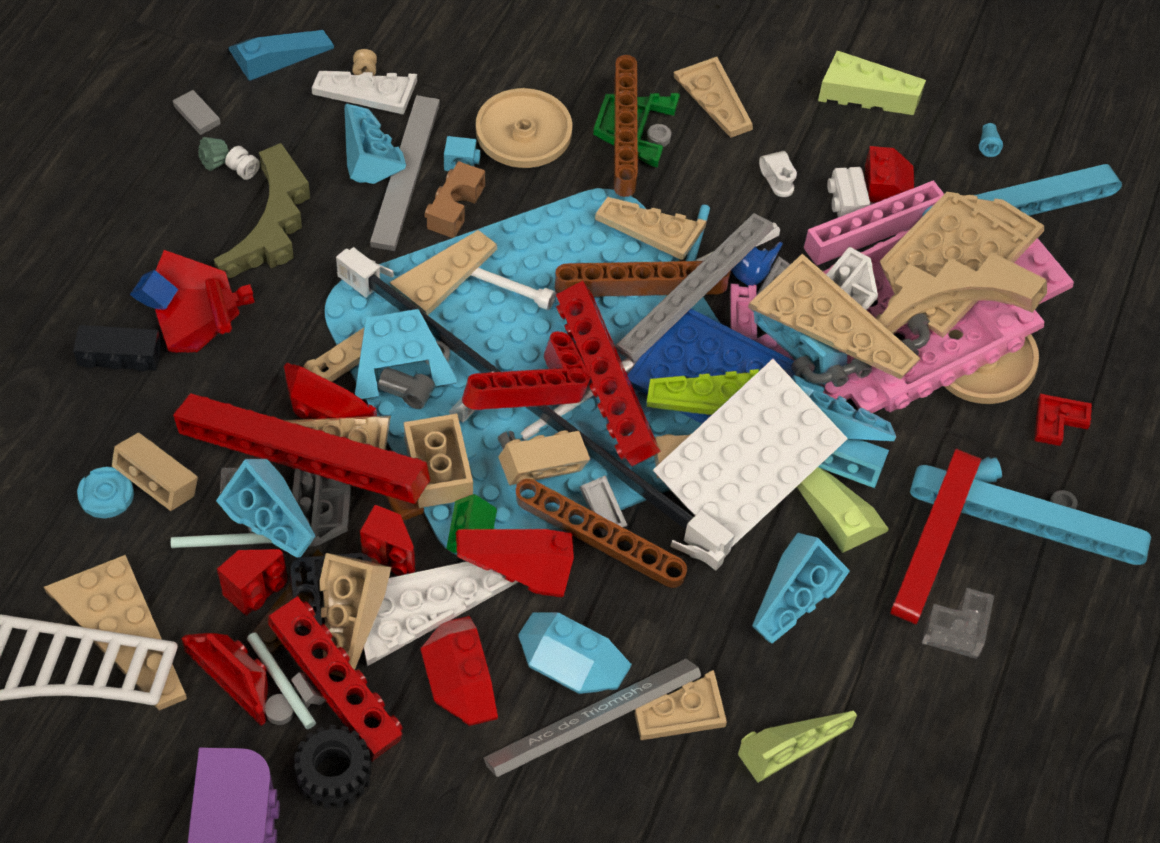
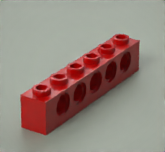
[268,596,403,761]

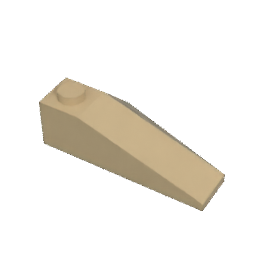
[320,553,391,678]

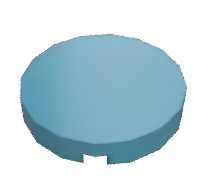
[77,467,134,519]

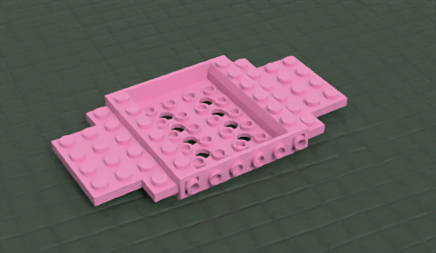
[757,229,1074,413]

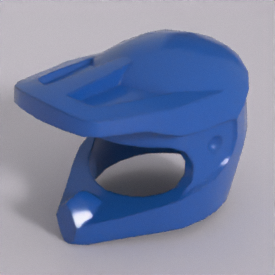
[731,242,783,286]

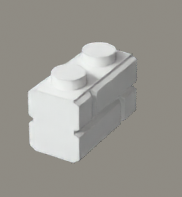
[827,167,871,218]

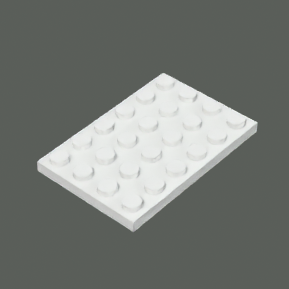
[653,359,848,546]

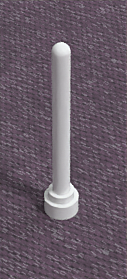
[470,268,556,310]

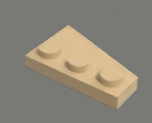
[635,670,727,740]

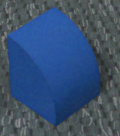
[130,270,178,310]

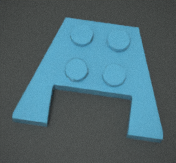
[354,309,457,400]

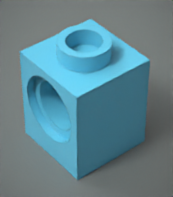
[444,136,480,171]

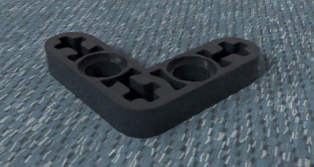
[290,553,372,636]

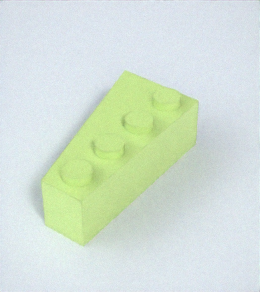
[818,51,926,115]

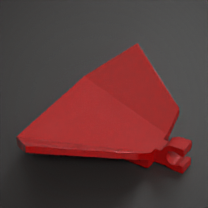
[155,250,255,352]

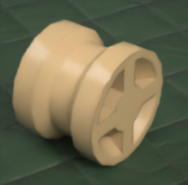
[353,49,377,76]

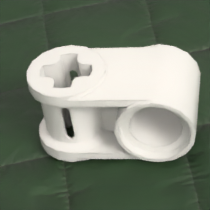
[759,151,797,197]

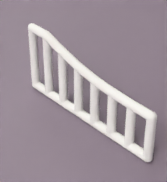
[0,614,178,705]

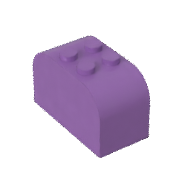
[188,748,280,843]

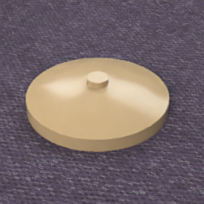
[476,88,572,168]
[944,330,1039,404]

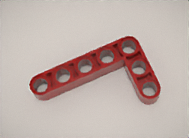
[462,331,590,410]

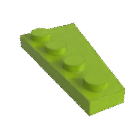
[646,369,759,415]

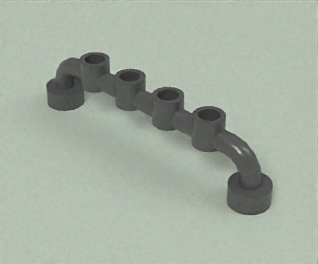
[791,313,930,387]

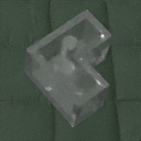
[922,588,994,659]

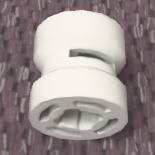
[225,146,260,180]

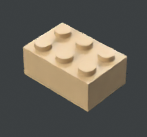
[404,413,473,508]

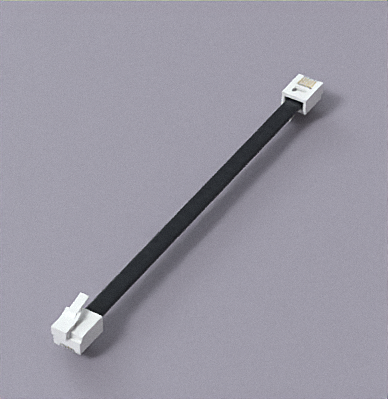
[336,247,735,570]

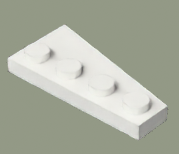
[312,71,417,114]

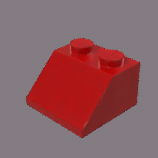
[865,146,914,203]

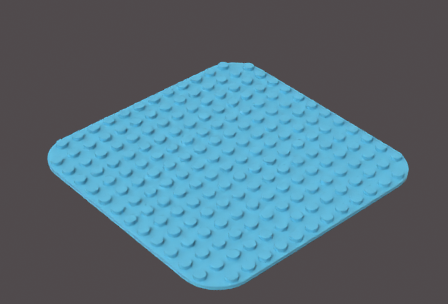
[325,188,720,555]

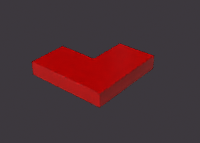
[1034,394,1092,446]

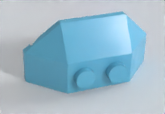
[518,612,632,694]

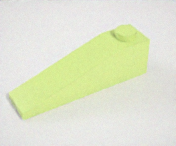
[797,467,888,553]
[738,711,857,782]

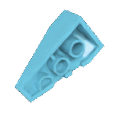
[792,375,896,441]
[752,533,849,643]

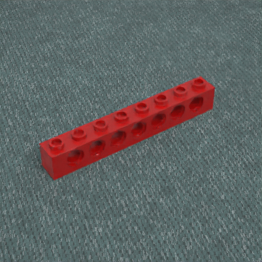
[556,280,661,466]

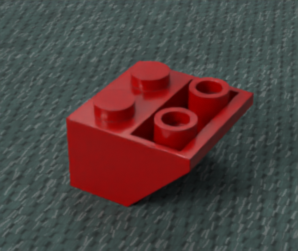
[360,505,415,576]
[217,549,288,616]

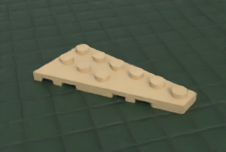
[44,555,187,710]

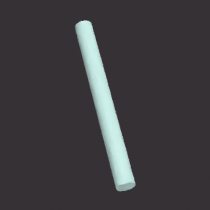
[171,533,272,548]
[247,632,316,729]

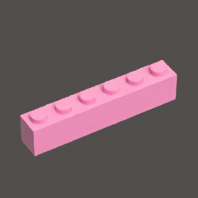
[804,180,944,266]

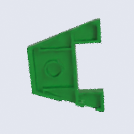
[593,93,680,168]

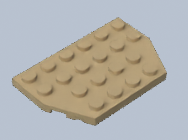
[880,192,1044,338]

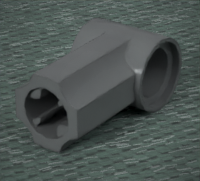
[378,367,435,409]

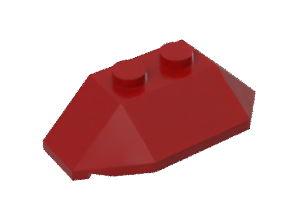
[284,363,377,419]
[421,616,498,726]
[181,633,268,726]

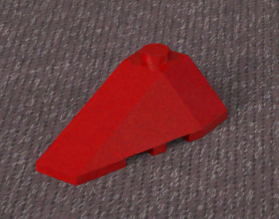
[456,529,574,598]

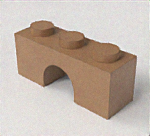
[425,161,485,238]

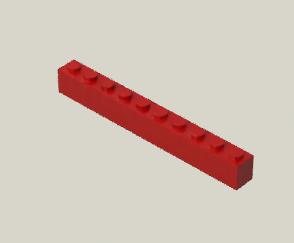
[173,393,430,504]

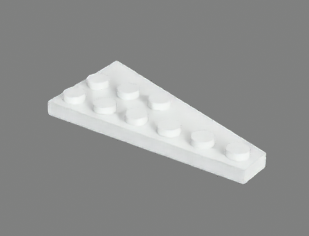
[363,562,518,666]

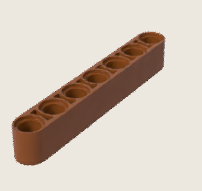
[614,55,638,197]
[554,261,731,297]
[516,478,687,588]

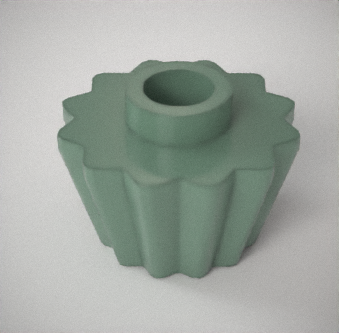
[199,137,229,171]

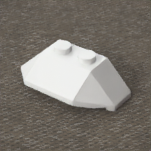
[826,247,878,311]

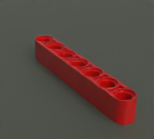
[890,449,982,625]

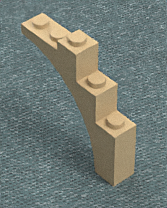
[875,252,1047,334]

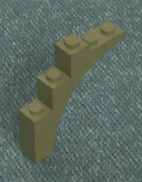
[214,143,310,279]

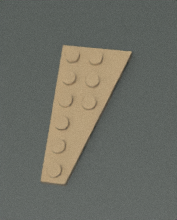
[748,254,920,380]

